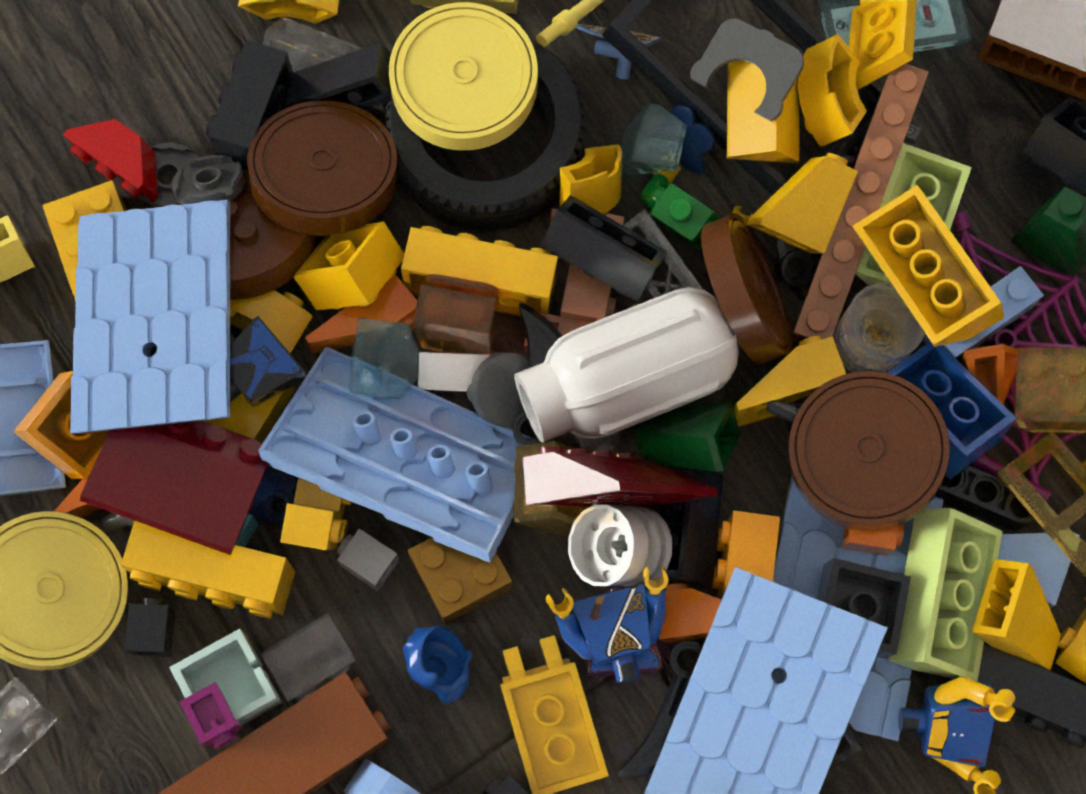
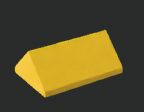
[727,61,800,163]

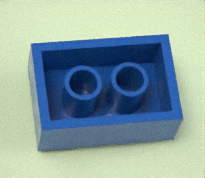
[887,342,1017,480]

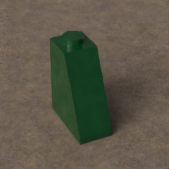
[1011,187,1086,277]
[635,401,740,472]

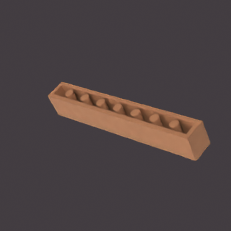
[792,64,929,342]

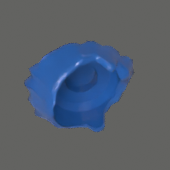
[403,625,473,704]

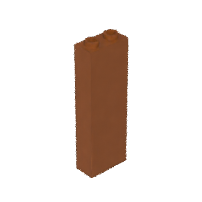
[158,672,391,794]

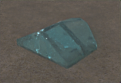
[621,104,687,176]
[349,318,419,399]

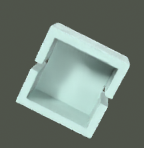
[169,629,282,725]

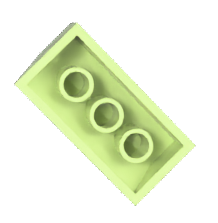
[855,143,972,307]
[888,508,1003,681]

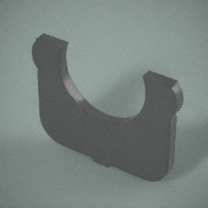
[690,19,804,122]

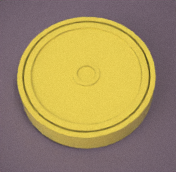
[389,2,538,151]
[0,511,128,671]

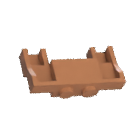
[524,208,624,353]

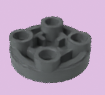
[467,352,529,428]

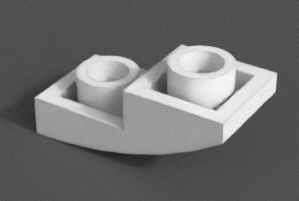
[418,352,491,391]

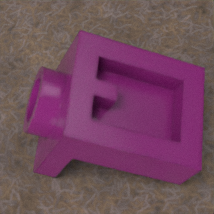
[179,682,243,749]

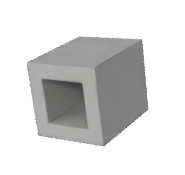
[337,528,400,591]

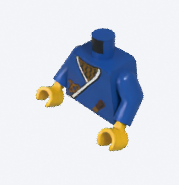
[546,566,668,684]

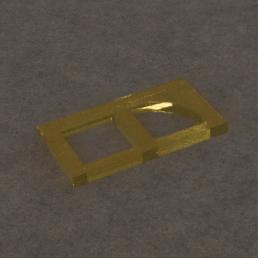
[997,431,1086,578]

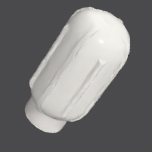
[514,287,739,442]

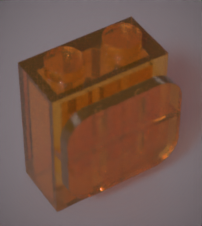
[414,274,500,354]

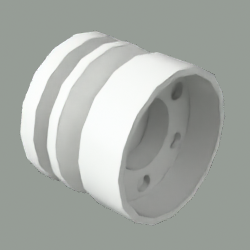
[568,504,672,587]

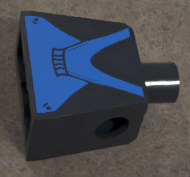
[230,316,306,407]

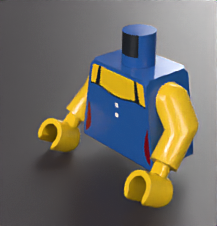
[898,676,1015,794]

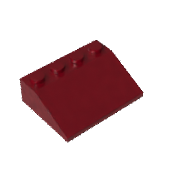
[79,421,270,555]
[523,446,717,508]

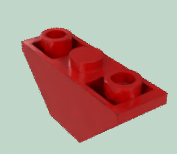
[63,119,158,203]

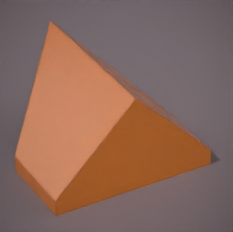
[957,344,1026,405]

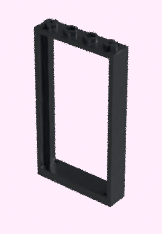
[602,0,881,195]

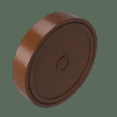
[247,101,397,236]
[175,169,316,300]
[701,213,793,365]
[789,371,950,531]

